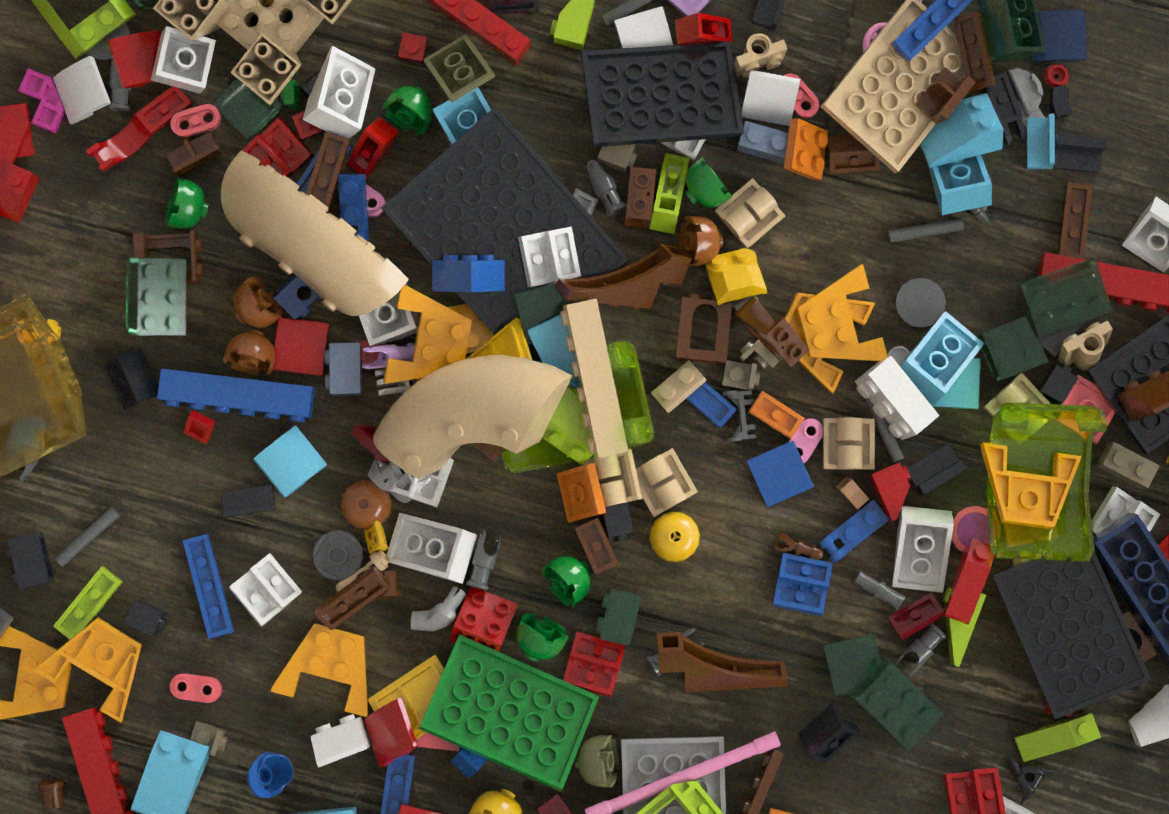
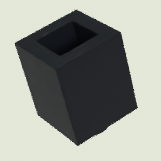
[1038,364,1078,406]
[603,502,634,542]
[124,600,168,636]

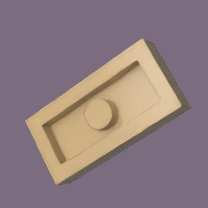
[651,360,707,413]

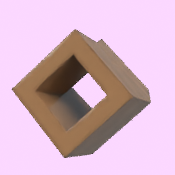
[836,477,869,510]

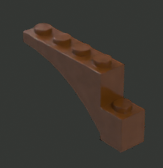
[555,244,692,310]
[657,632,787,693]

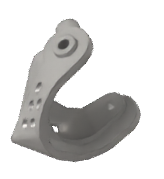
[367,459,412,503]

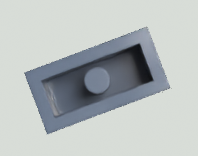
[736,121,789,164]
[325,343,363,396]

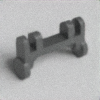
[722,390,757,442]

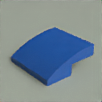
[747,441,814,507]
[772,553,833,616]

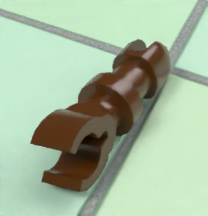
[774,533,823,560]

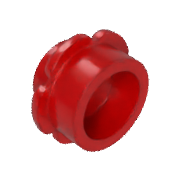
[1044,65,1069,88]

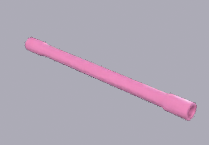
[585,731,781,814]

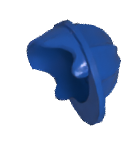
[247,752,294,798]

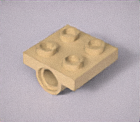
[734,33,787,78]
[714,178,785,249]
[1058,321,1113,371]
[983,373,1056,444]
[823,417,875,470]
[636,448,698,517]
[584,449,642,507]

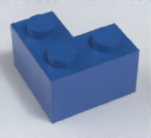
[432,255,505,292]

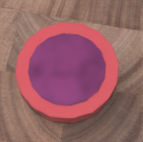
[951,506,1001,553]

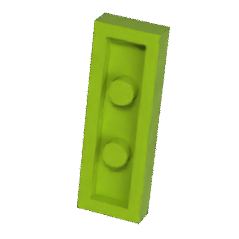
[53,566,123,640]

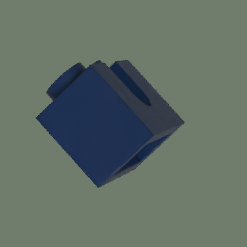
[271,274,323,320]

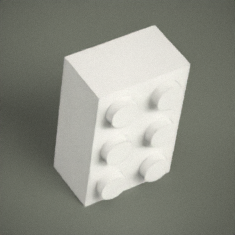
[854,356,939,440]

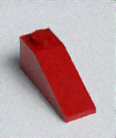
[944,538,997,625]

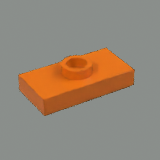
[748,391,805,440]

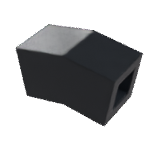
[1049,87,1072,120]

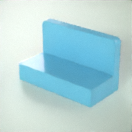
[1027,114,1055,169]

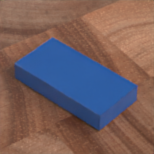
[686,382,737,429]

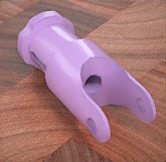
[362,343,415,369]

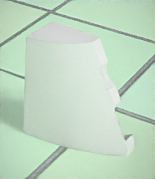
[390,458,454,508]
[1128,683,1169,747]

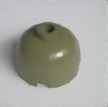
[575,735,619,787]

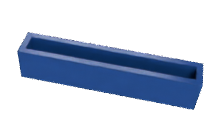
[157,369,315,422]

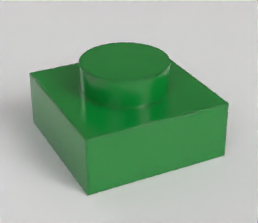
[280,79,301,110]

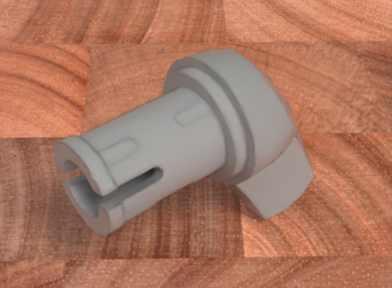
[411,587,466,632]

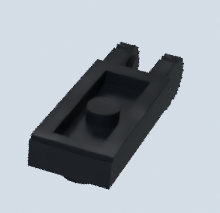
[984,71,1027,145]

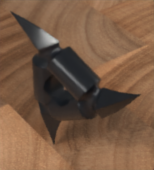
[1009,756,1057,805]

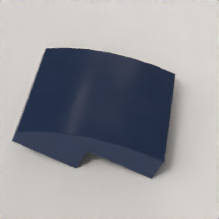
[1032,10,1087,63]

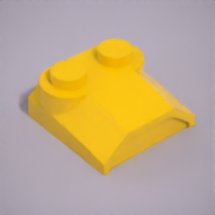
[706,248,767,305]

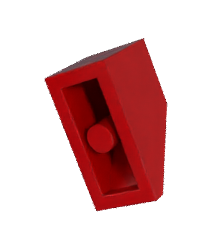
[675,13,733,45]
[347,117,399,179]
[0,163,40,223]
[868,462,911,522]

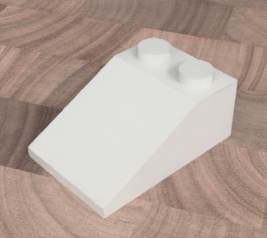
[303,46,375,139]
[892,506,954,593]
[387,513,477,584]

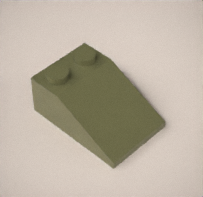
[423,34,495,103]

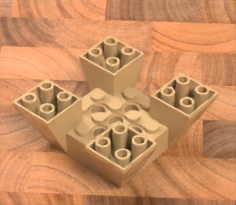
[153,0,352,105]

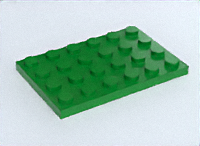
[418,634,599,791]

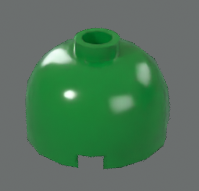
[382,86,434,135]
[685,157,733,208]
[165,177,209,229]
[542,556,591,607]
[516,613,568,661]

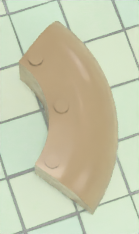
[221,151,409,316]
[373,355,572,480]

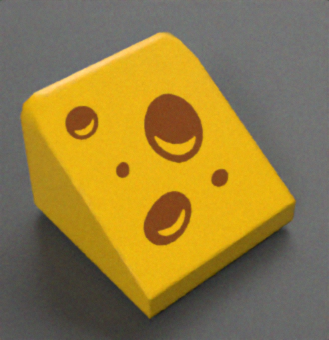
[364,520,388,554]

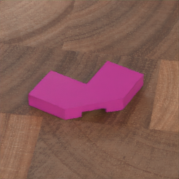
[18,68,65,134]

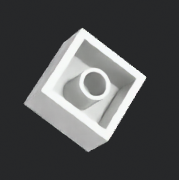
[151,26,216,94]

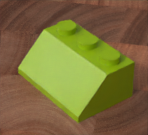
[542,384,594,465]

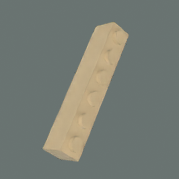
[560,299,629,458]

